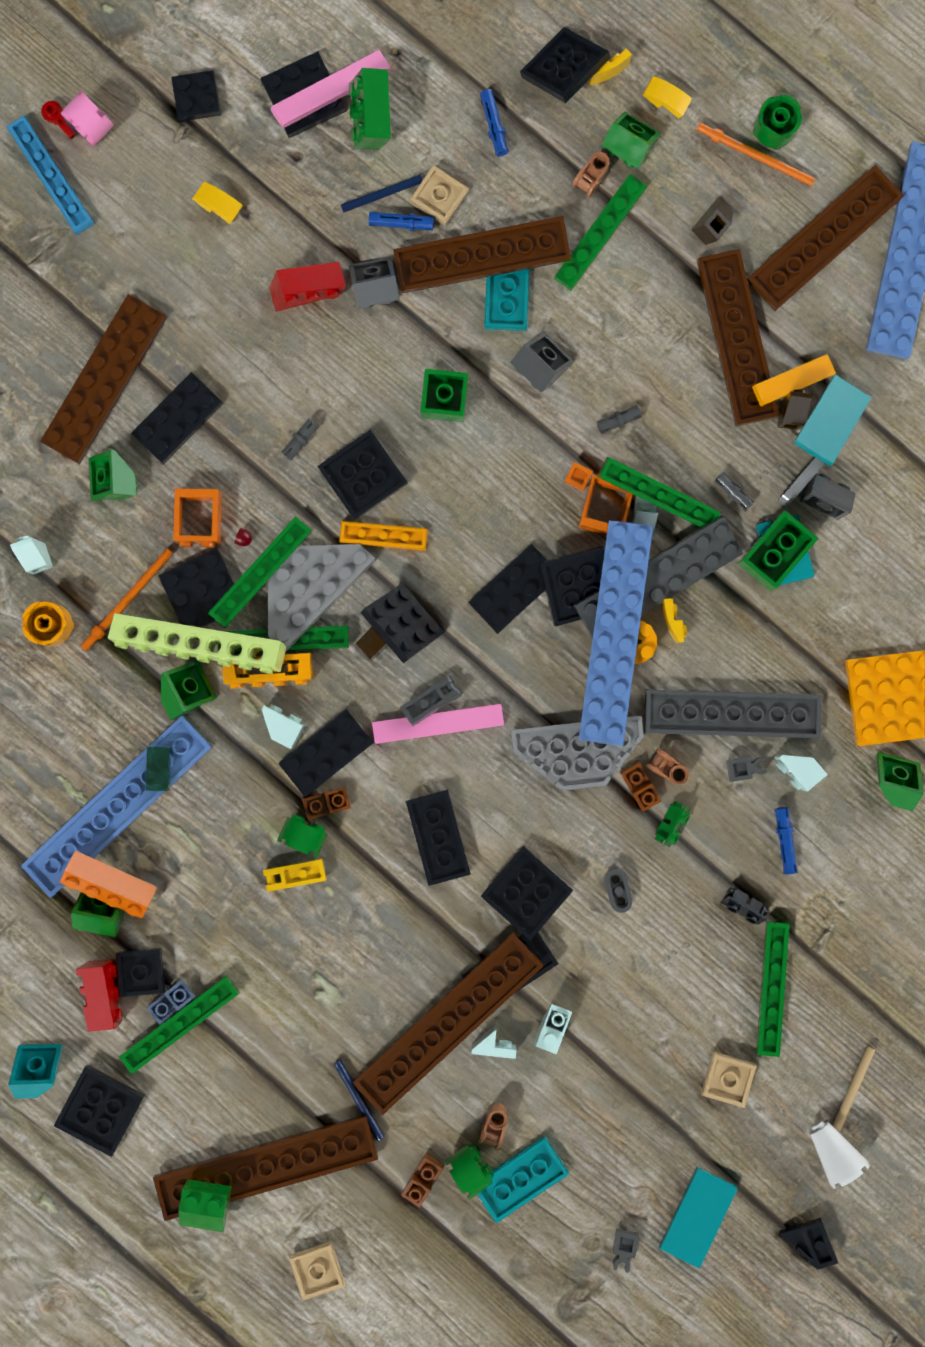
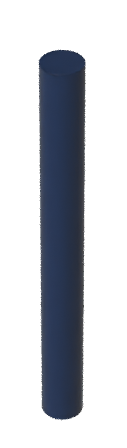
[340,174,423,213]
[333,1059,385,1141]

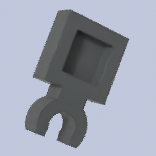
[726,757,767,782]
[612,1228,639,1273]

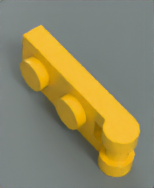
[263,858,327,892]

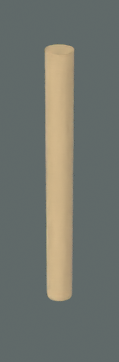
[833,1046,875,1131]

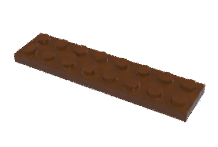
[747,165,904,312]
[393,216,571,294]
[696,249,779,427]
[40,294,167,465]

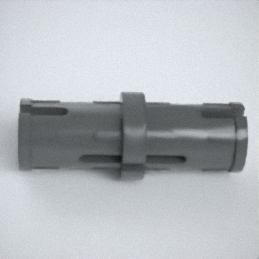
[597,405,642,434]
[281,418,319,461]
[714,471,755,512]

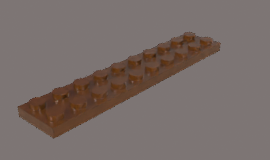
[352,932,544,1115]
[153,1115,378,1221]

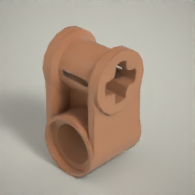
[572,152,610,198]
[646,748,689,785]
[477,1103,508,1151]

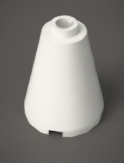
[810,1121,870,1189]

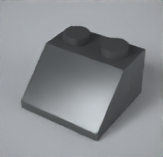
[349,257,400,308]
[510,332,574,393]
[799,474,855,520]

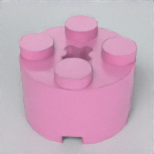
[61,91,114,146]

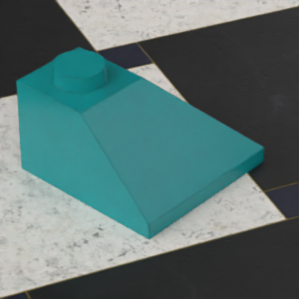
[8,1044,63,1099]

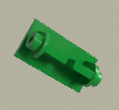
[655,801,691,847]

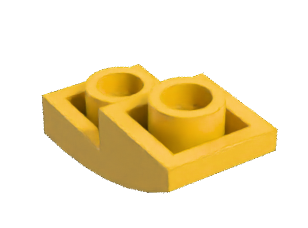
[587,49,632,85]
[642,76,692,119]
[192,181,243,224]
[661,599,687,643]

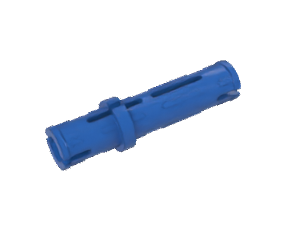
[480,89,509,157]
[369,212,434,231]
[774,807,798,875]

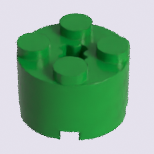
[753,95,802,150]
[277,814,328,858]
[445,1144,494,1200]

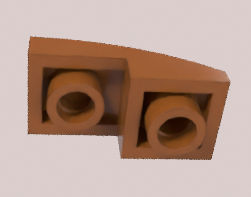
[619,761,662,812]
[301,787,351,820]
[401,1153,444,1207]

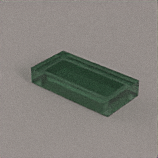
[146,747,171,791]

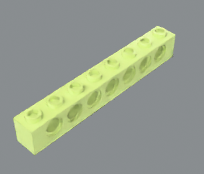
[108,613,286,674]

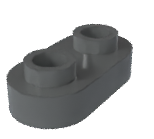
[604,868,632,913]

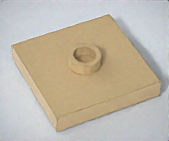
[410,165,469,226]
[701,1051,757,1108]
[289,1241,345,1301]

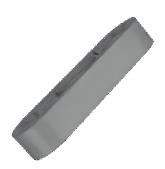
[778,457,825,507]

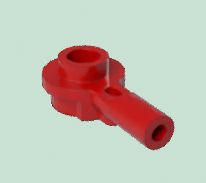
[41,101,76,139]

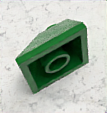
[89,450,137,501]
[161,660,217,720]
[876,752,924,811]

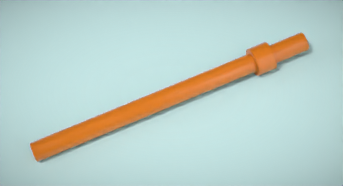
[696,122,815,186]
[81,548,173,651]

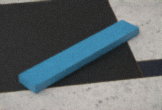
[6,115,95,235]

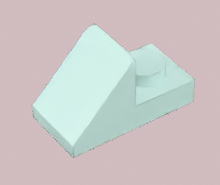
[632,496,658,538]
[471,1025,517,1059]

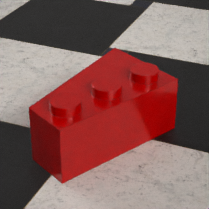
[269,262,346,312]
[76,959,123,1032]

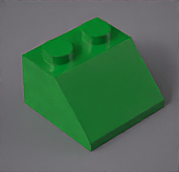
[601,111,661,168]
[71,892,125,938]
[179,1179,232,1233]

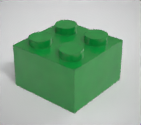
[420,369,469,422]

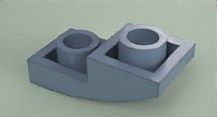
[147,980,195,1025]

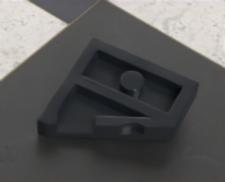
[780,1218,838,1270]

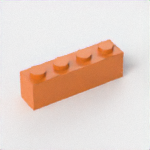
[59,851,157,919]

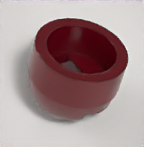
[234,528,252,547]

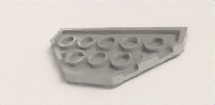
[268,544,376,652]
[511,715,644,790]

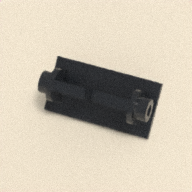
[720,887,769,925]

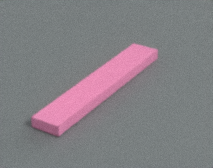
[271,50,391,128]
[372,704,504,744]

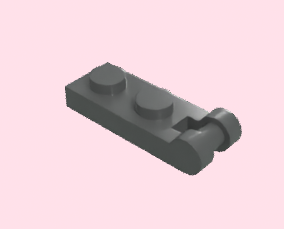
[400,676,463,727]

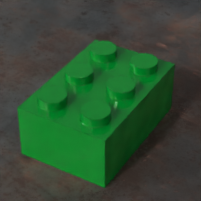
[349,68,391,150]
[737,510,819,592]

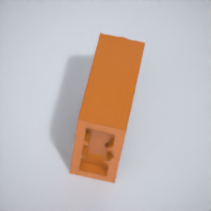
[578,473,633,536]
[173,488,222,548]

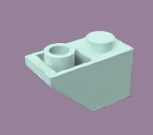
[10,536,53,575]
[262,704,305,749]
[774,754,828,792]
[534,1004,572,1054]

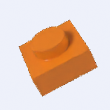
[564,462,593,492]

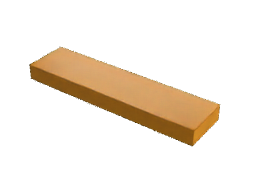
[752,354,836,407]
[339,521,428,551]

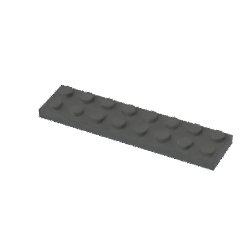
[573,516,743,640]
[645,689,821,738]

